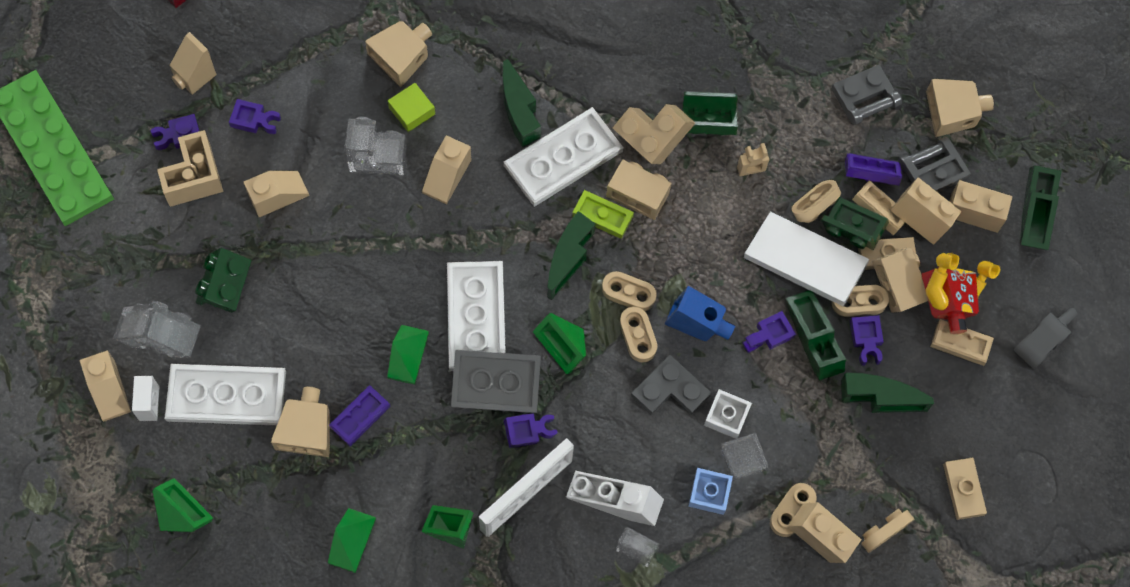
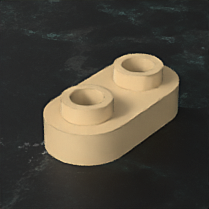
[792,180,841,223]
[602,271,656,311]
[832,285,889,317]
[620,307,657,362]
[770,483,816,537]
[861,509,915,553]

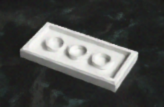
[504,107,623,207]
[744,212,869,306]
[447,261,505,371]
[165,364,286,425]
[479,438,574,537]

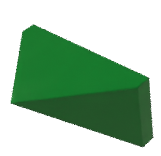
[533,313,586,374]
[387,325,429,385]
[153,478,213,532]
[422,505,474,549]
[328,508,376,573]

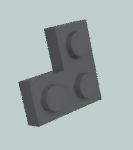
[631,355,711,415]

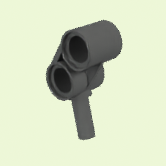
[1013,308,1077,370]

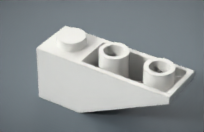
[566,471,664,526]

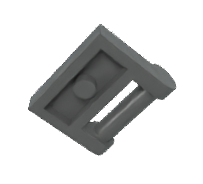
[831,64,902,125]
[898,137,971,192]

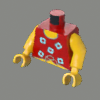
[921,253,1000,334]

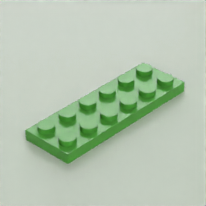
[0,70,114,226]

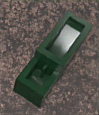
[503,59,541,148]
[1020,165,1062,250]
[547,211,596,300]
[786,290,846,381]
[841,373,934,413]

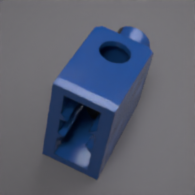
[665,286,735,341]

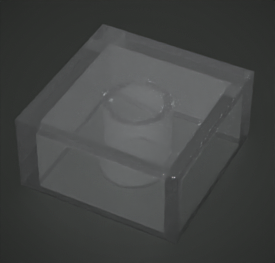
[720,433,768,481]
[616,527,659,567]

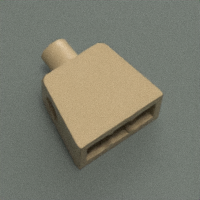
[365,21,432,87]
[926,79,994,137]
[271,387,330,457]

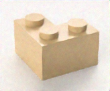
[613,104,695,164]
[157,130,224,207]

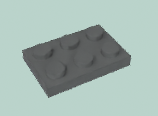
[451,350,541,413]

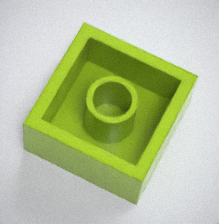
[388,83,435,132]

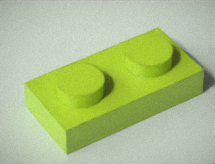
[572,190,634,239]

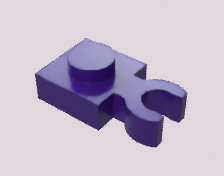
[229,99,281,134]
[150,114,200,150]
[850,315,884,366]
[504,413,557,448]

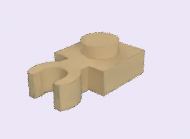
[737,143,769,176]

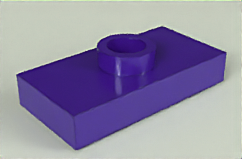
[845,153,902,186]
[329,385,391,447]

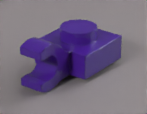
[742,311,796,353]

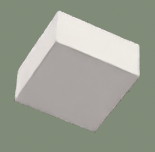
[132,376,159,421]
[704,389,752,439]

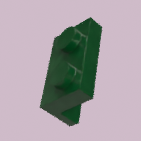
[682,92,738,135]
[821,197,889,250]
[195,247,251,313]

